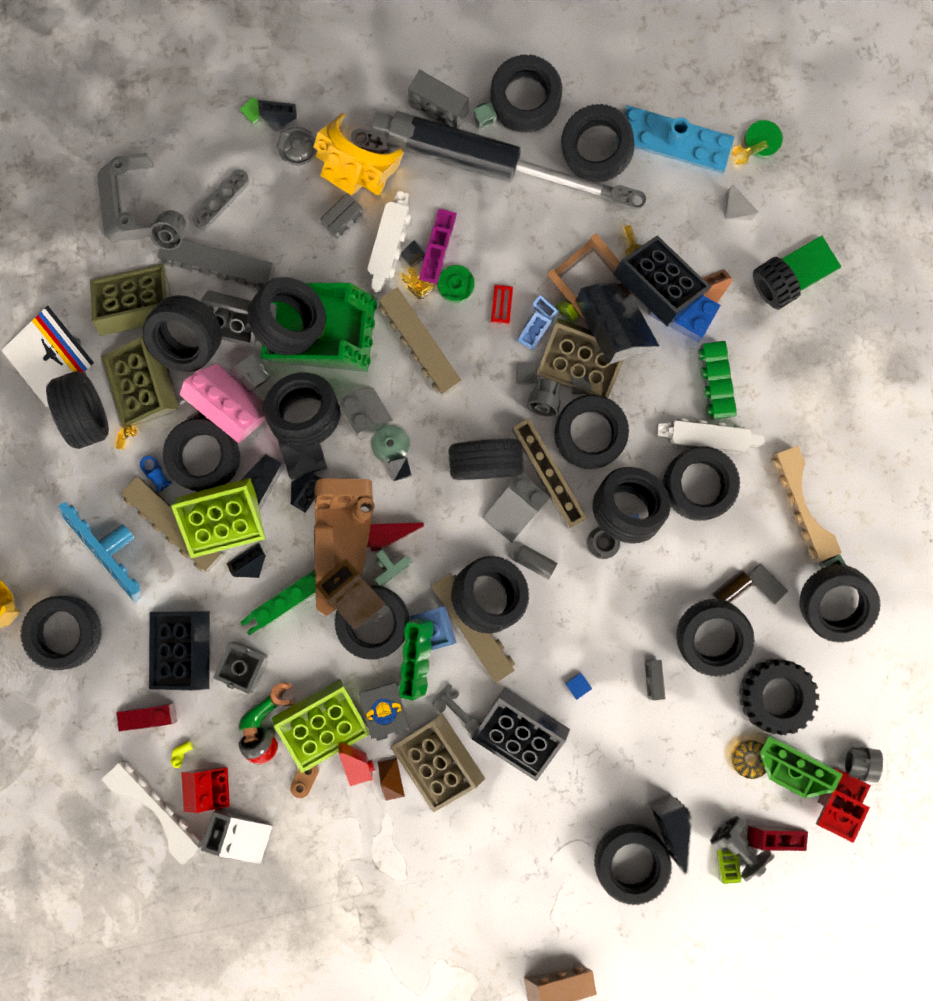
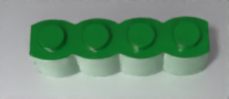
[698,341,737,420]
[399,618,433,701]

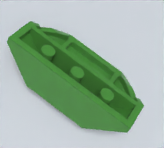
[760,736,843,799]

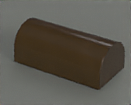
[711,570,754,603]

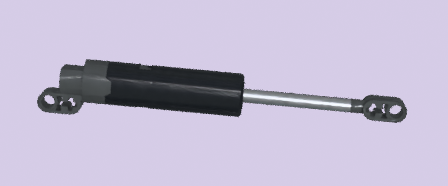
[351,111,646,210]

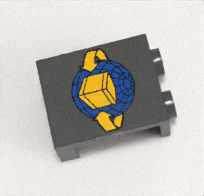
[359,682,410,741]

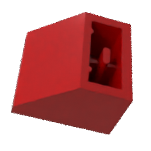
[181,767,230,813]

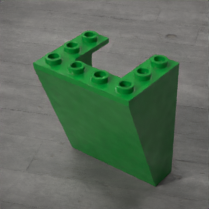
[261,283,377,372]

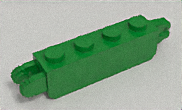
[240,570,315,636]

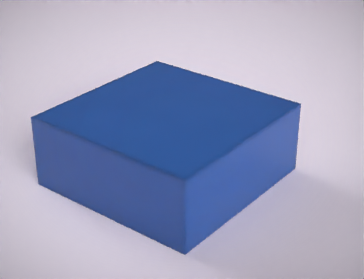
[565,673,592,700]

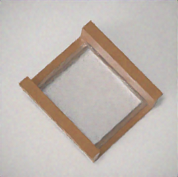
[546,233,633,321]

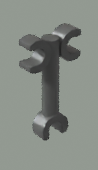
[432,685,480,734]

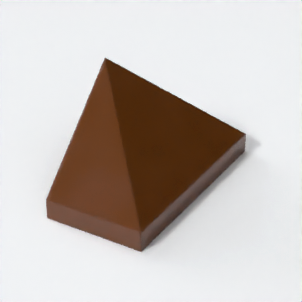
[378,758,405,801]

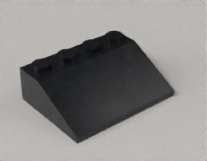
[613,235,712,327]
[575,283,660,364]
[149,611,210,691]
[471,687,570,782]
[649,794,692,874]

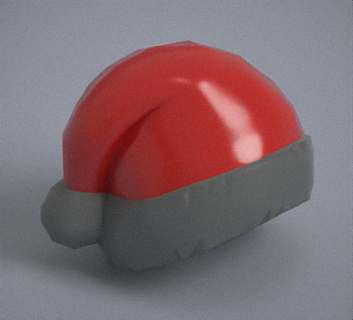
[238,727,278,765]

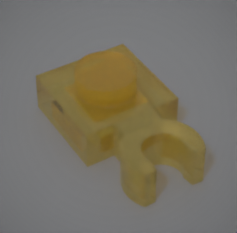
[401,268,435,301]

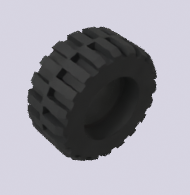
[739,659,820,735]

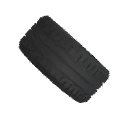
[490,54,562,133]
[561,104,635,182]
[247,277,326,355]
[143,295,222,372]
[46,371,109,449]
[263,372,341,448]
[554,394,629,470]
[162,417,240,492]
[448,439,524,480]
[663,446,740,521]
[592,467,671,544]
[451,556,529,634]
[799,564,881,643]
[334,585,410,660]
[20,596,102,670]
[676,599,755,677]
[594,824,672,905]

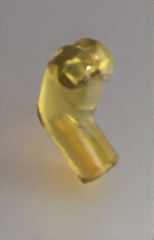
[115,425,137,450]

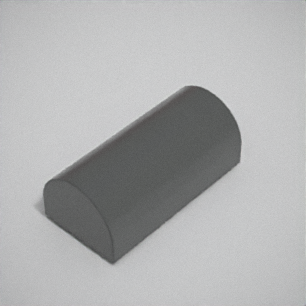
[515,545,558,580]
[644,660,666,701]

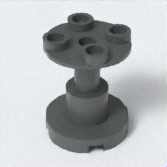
[710,816,775,882]

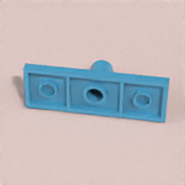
[616,105,735,174]
[58,501,141,603]

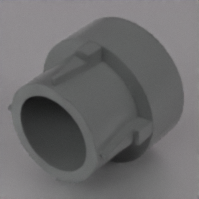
[150,210,186,250]
[230,353,270,392]
[526,379,561,417]
[586,527,620,559]
[845,747,883,783]

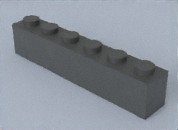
[157,240,276,290]

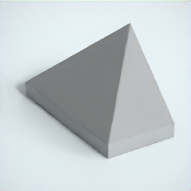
[725,185,759,220]

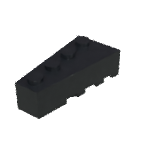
[240,454,285,510]

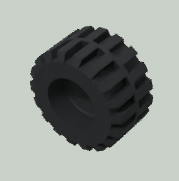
[753,257,801,310]

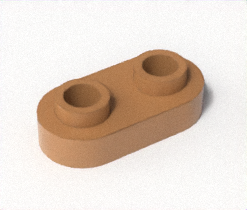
[290,764,319,798]

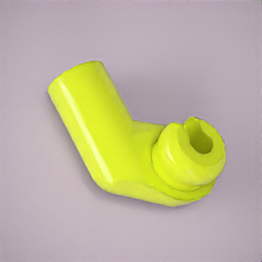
[170,740,194,768]

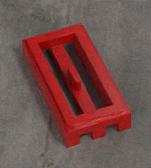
[491,285,513,325]

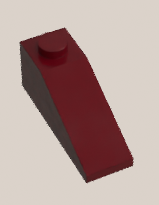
[367,523,424,552]
[116,703,177,731]
[747,825,808,851]

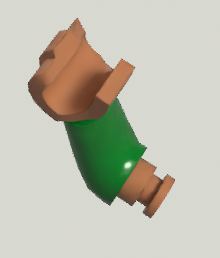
[238,682,294,743]

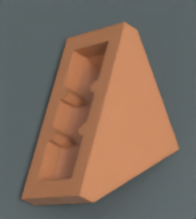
[703,269,732,303]

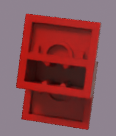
[816,767,871,844]

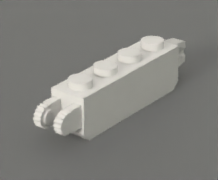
[367,191,412,295]
[657,418,765,454]

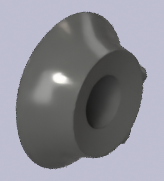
[276,127,317,166]

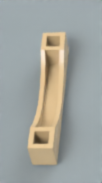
[772,446,842,562]

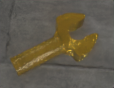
[732,140,768,166]
[624,225,642,256]

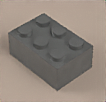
[408,69,469,129]
[201,290,258,347]

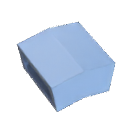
[533,295,559,319]

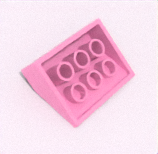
[180,363,266,443]

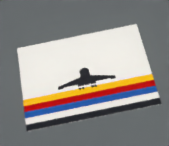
[1,305,94,407]

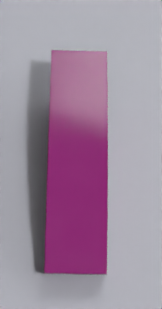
[419,209,457,284]

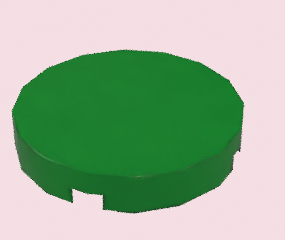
[744,120,783,158]
[437,265,475,303]

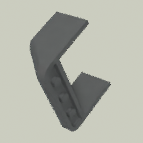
[97,153,154,242]

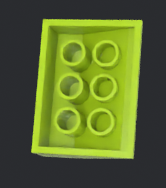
[171,478,266,558]
[271,679,370,773]

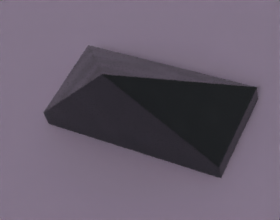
[258,100,297,132]
[290,472,322,513]
[227,543,266,578]

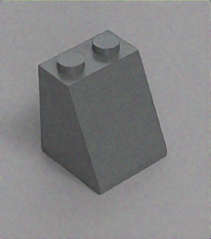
[337,388,393,440]

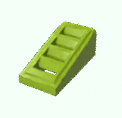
[717,847,742,884]

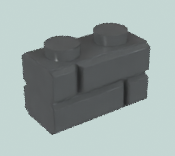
[320,193,364,239]

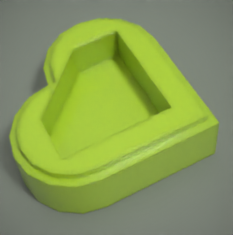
[555,301,578,323]

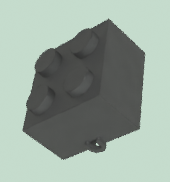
[213,641,268,694]

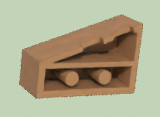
[524,965,597,1001]

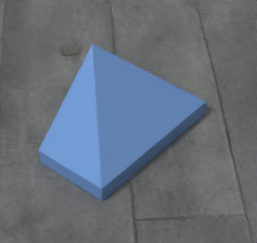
[517,310,553,350]

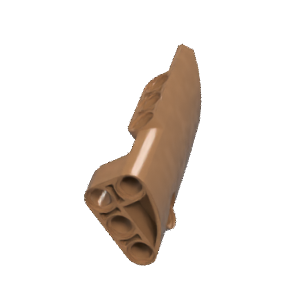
[314,478,375,617]

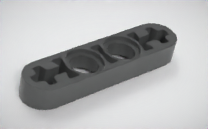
[193,169,250,229]

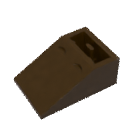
[315,559,386,630]

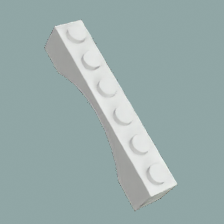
[101,760,203,865]

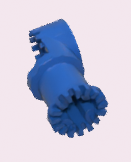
[140,456,172,492]

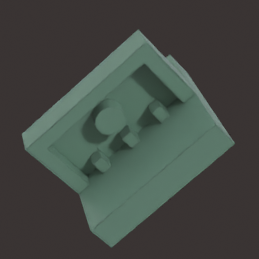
[375,550,412,586]

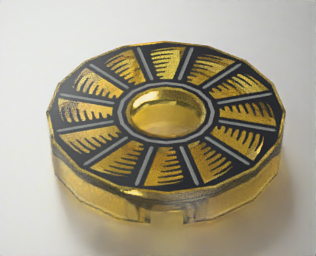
[731,740,766,779]

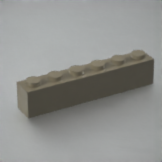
[378,287,462,396]
[511,418,587,529]
[121,476,225,572]
[431,573,516,684]

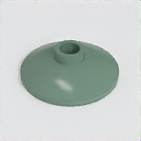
[372,425,410,463]

